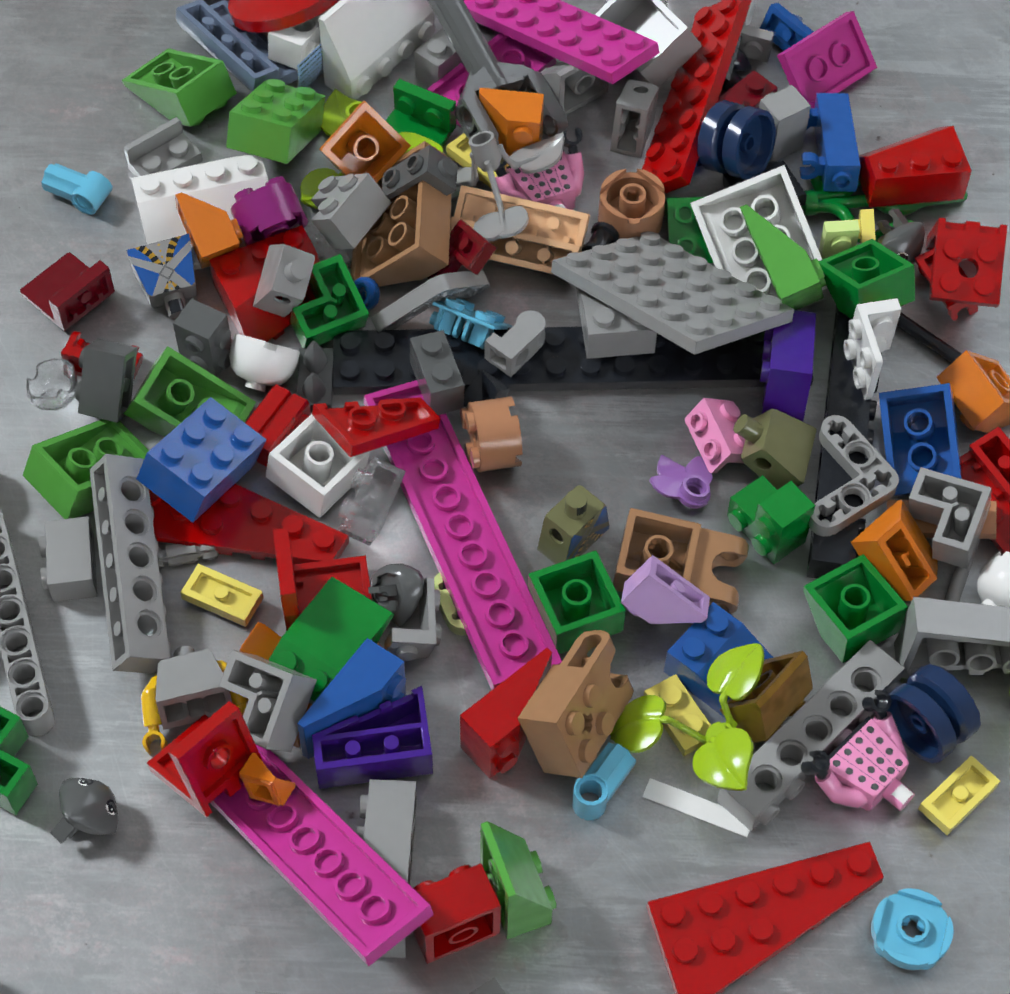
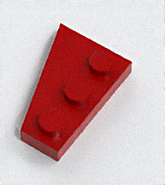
[312,397,441,457]

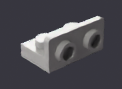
[124,117,203,177]

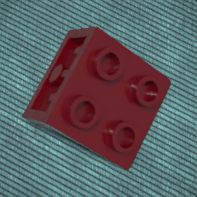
[20,252,115,332]

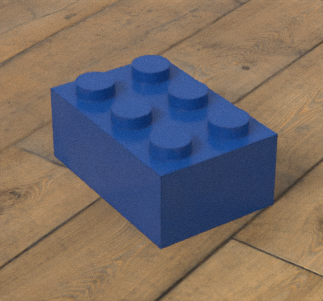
[136,397,267,523]

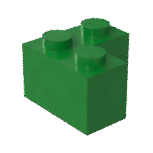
[290,254,369,348]
[727,475,815,564]
[0,706,38,815]

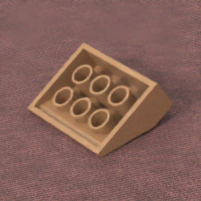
[351,141,453,287]

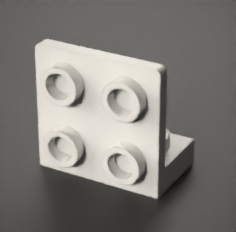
[844,298,902,400]

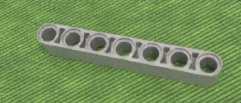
[0,509,55,737]

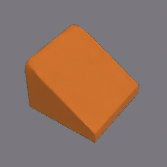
[240,621,282,660]

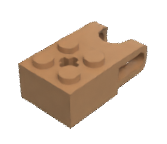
[613,508,749,614]
[518,630,634,778]

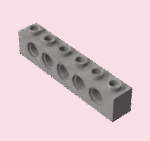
[90,454,171,674]
[717,640,905,832]

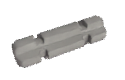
[157,544,218,569]

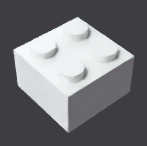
[266,414,370,518]

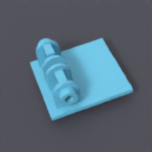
[429,298,513,350]

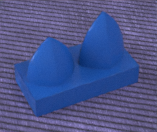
[760,3,814,51]

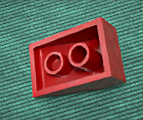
[460,647,552,779]

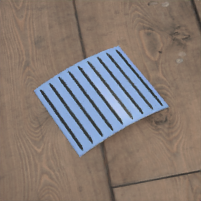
[297,43,324,87]

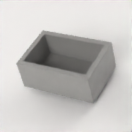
[595,0,703,88]

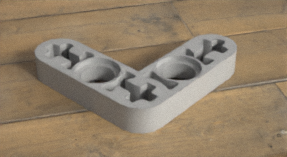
[371,270,490,333]
[809,415,899,536]

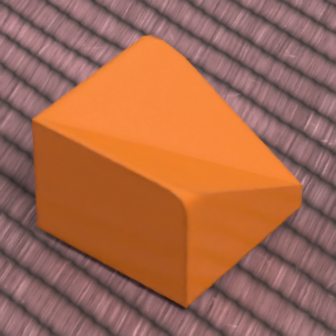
[239,753,295,806]

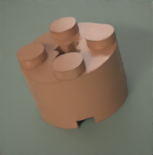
[598,169,666,239]
[460,396,523,472]

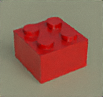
[413,863,501,964]

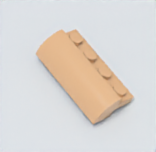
[450,185,590,275]

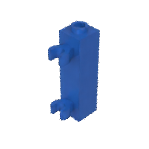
[799,93,861,192]

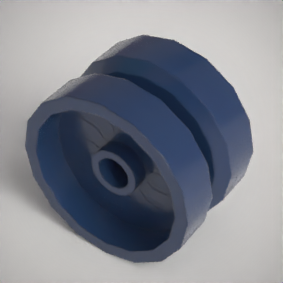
[697,100,776,180]
[887,664,981,764]

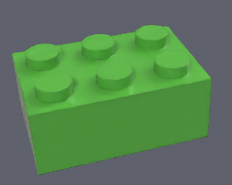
[226,79,326,164]

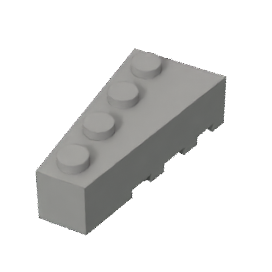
[894,597,1010,678]
[357,779,417,958]

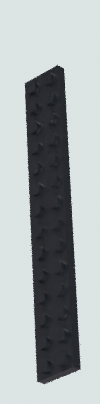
[333,326,814,395]

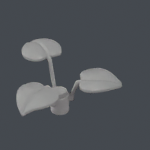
[451,131,565,241]

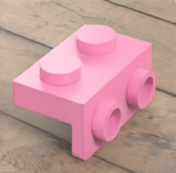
[685,398,745,473]

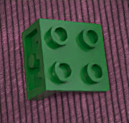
[386,78,456,146]
[664,197,713,263]

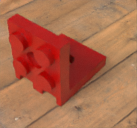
[926,218,1007,308]
[273,528,372,631]
[147,701,264,818]

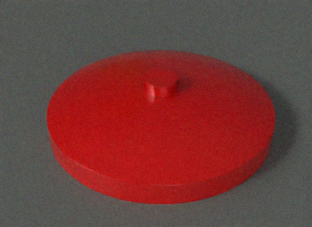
[228,0,339,33]

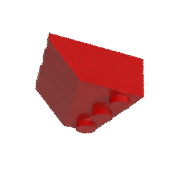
[859,126,972,208]
[209,225,320,342]

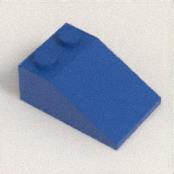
[879,383,962,496]
[664,602,774,718]
[297,638,407,759]

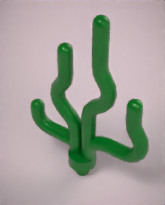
[801,176,968,243]

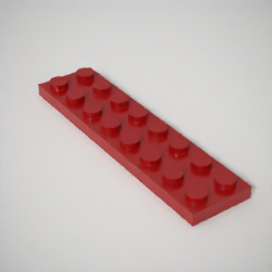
[642,0,752,193]

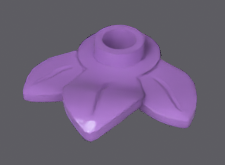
[649,455,713,509]

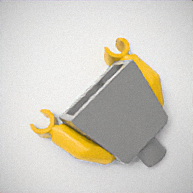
[141,646,249,756]

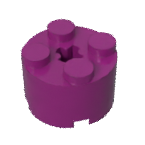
[230,176,308,246]

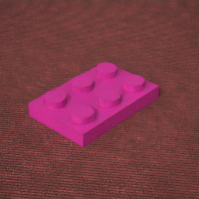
[777,11,877,108]

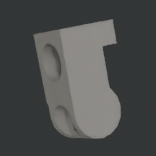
[485,310,546,377]

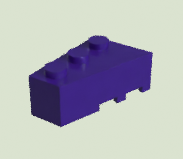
[760,310,816,421]
[312,686,433,789]

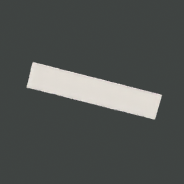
[642,778,750,837]

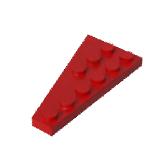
[149,484,349,565]
[647,841,884,994]

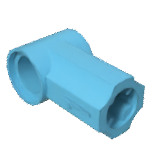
[41,163,112,215]
[572,742,636,820]

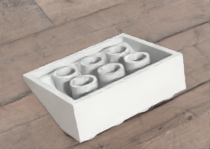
[319,0,435,100]
[131,154,268,270]
[690,165,832,309]

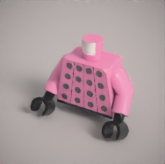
[493,127,585,210]
[801,690,915,811]

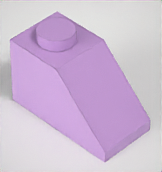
[621,555,710,624]

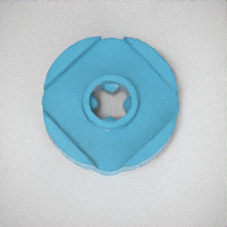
[871,888,954,970]

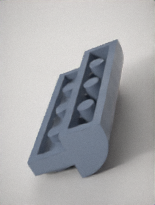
[176,0,298,92]

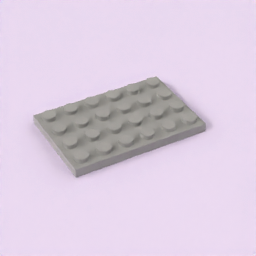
[551,232,794,355]

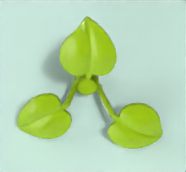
[300,89,443,209]
[610,643,764,791]

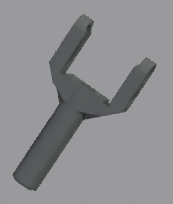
[427,0,568,145]

